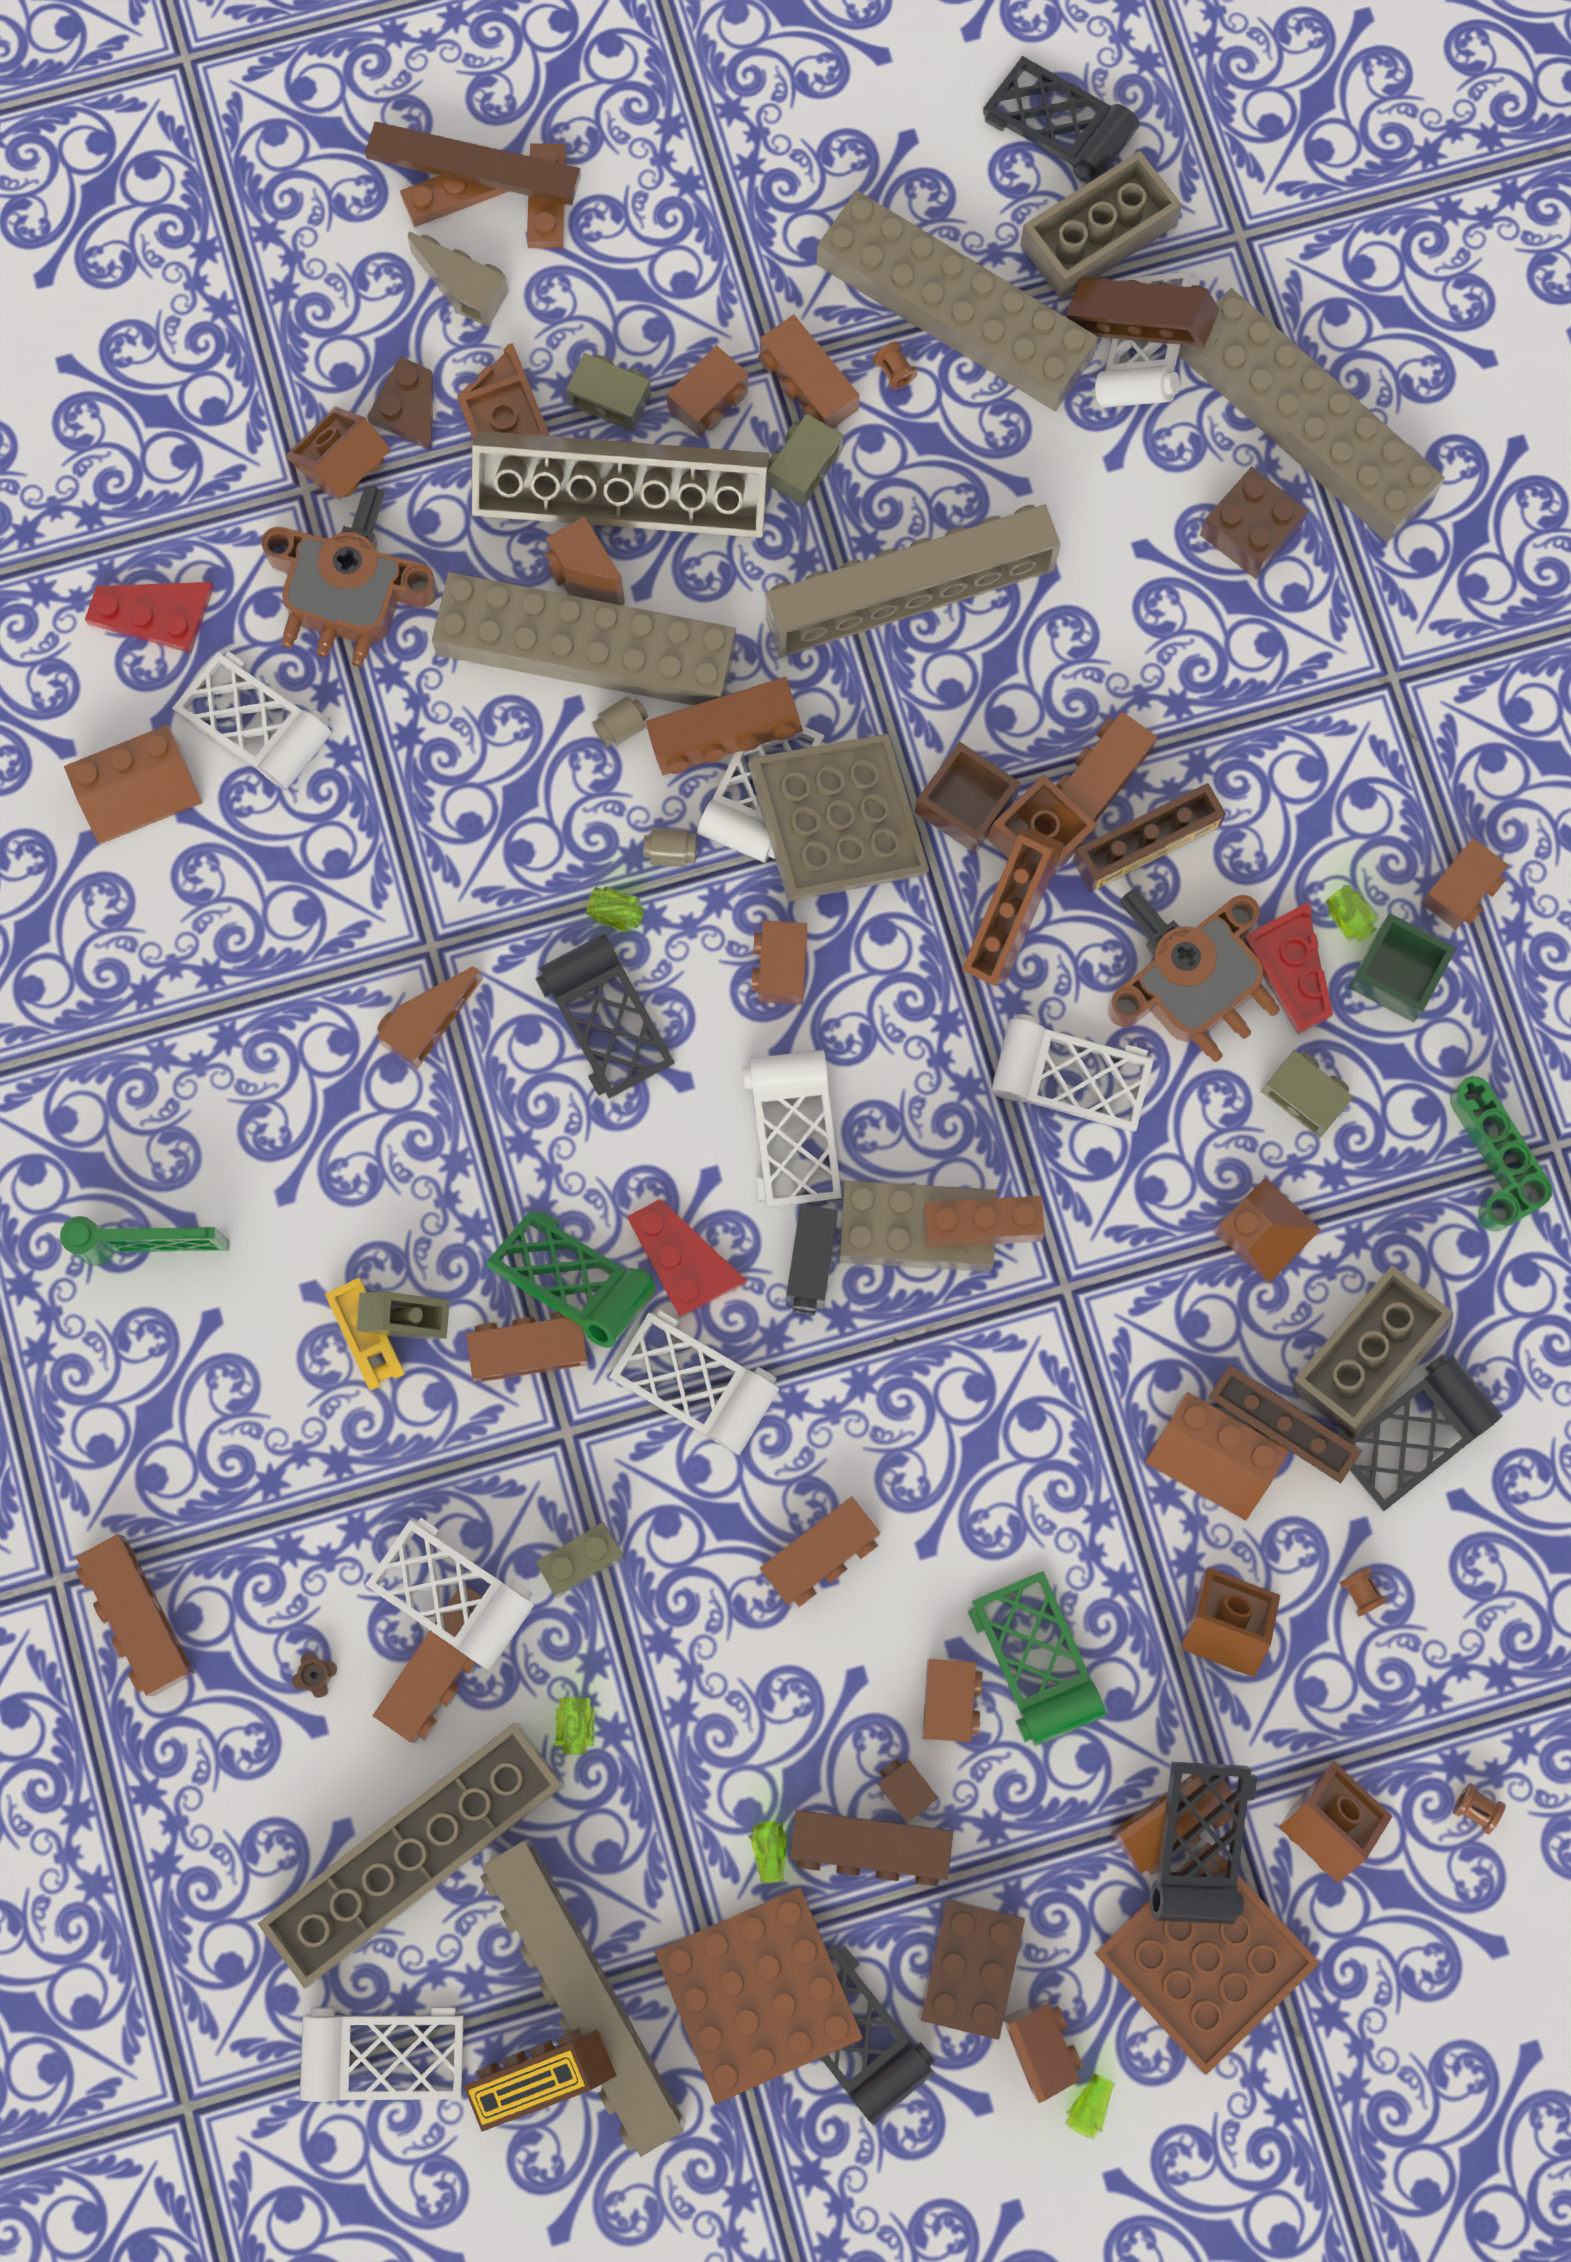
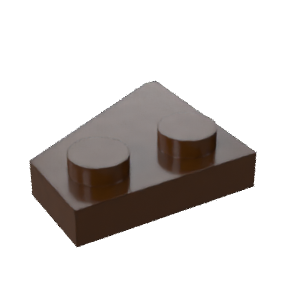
[367,356,433,450]

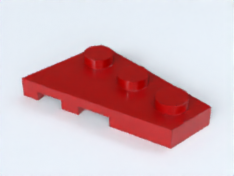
[85,582,214,653]
[1242,902,1333,1035]
[627,1199,747,1318]

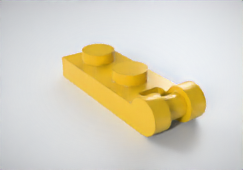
[325,1277,405,1391]

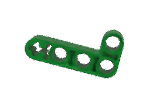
[1450,1076,1552,1232]

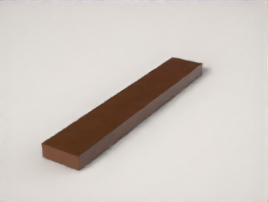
[365,121,581,206]

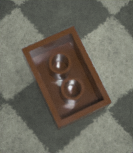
[918,1898,1025,2040]

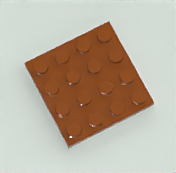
[1094,1843,1320,2075]
[654,1887,864,2104]

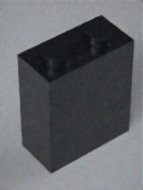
[786,1204,838,1316]

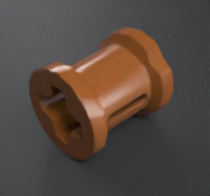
[872,341,918,391]
[1339,1566,1389,1617]
[1453,1783,1506,1834]

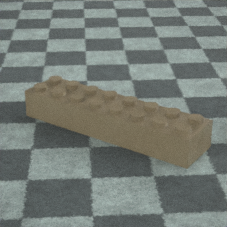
[817,190,1098,412]
[1178,287,1445,543]
[472,431,769,538]
[765,504,1061,658]
[432,572,736,706]
[257,1722,565,1989]
[480,1838,686,2157]

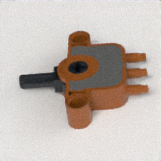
[261,486,438,667]
[1108,889,1280,1062]

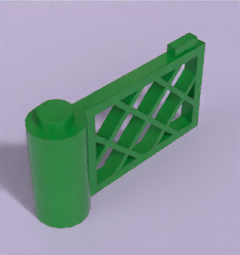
[486,1210,656,1348]
[60,1216,229,1266]
[968,1571,1107,1747]

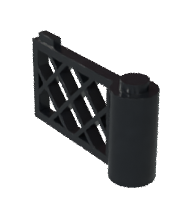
[983,56,1140,183]
[535,933,675,1099]
[1341,1354,1503,1511]
[1150,1762,1257,1924]
[821,1944,936,2126]

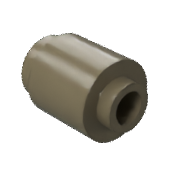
[591,696,649,748]
[643,828,697,867]

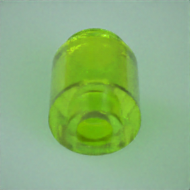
[1325,885,1379,942]
[586,886,644,933]
[555,1697,595,1754]

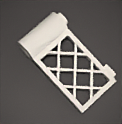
[1095,271,1200,408]
[172,651,332,790]
[697,726,826,863]
[991,1014,1154,1132]
[742,1050,842,1208]
[609,1310,779,1455]
[365,1518,535,1671]
[300,2007,463,2102]

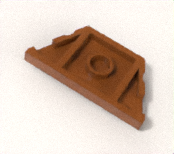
[457,343,550,441]

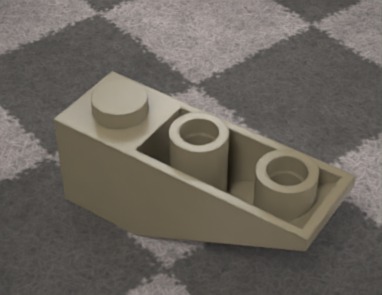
[407,232,508,327]

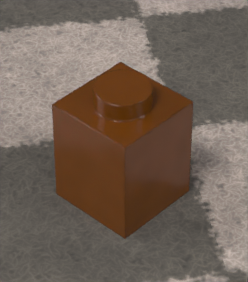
[877,1758,938,1822]

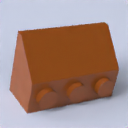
[64,724,202,845]
[1144,1392,1289,1521]
[1110,1774,1235,1875]

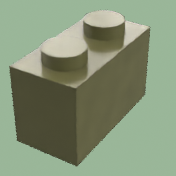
[566,353,651,432]
[768,413,843,507]
[1261,1050,1354,1138]
[357,1291,450,1340]
[536,1522,625,1598]

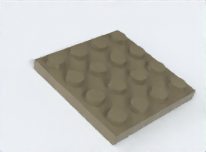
[748,734,929,902]

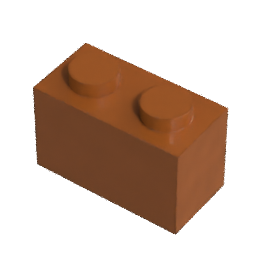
[666,345,748,437]
[1421,838,1508,930]
[751,921,807,1005]
[922,1659,983,1742]

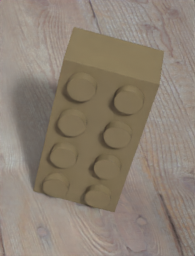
[1020,151,1182,300]
[839,1180,997,1272]
[1293,1265,1454,1439]

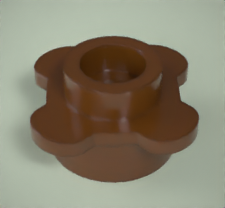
[292,1652,337,1698]

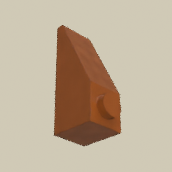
[377,966,483,1069]

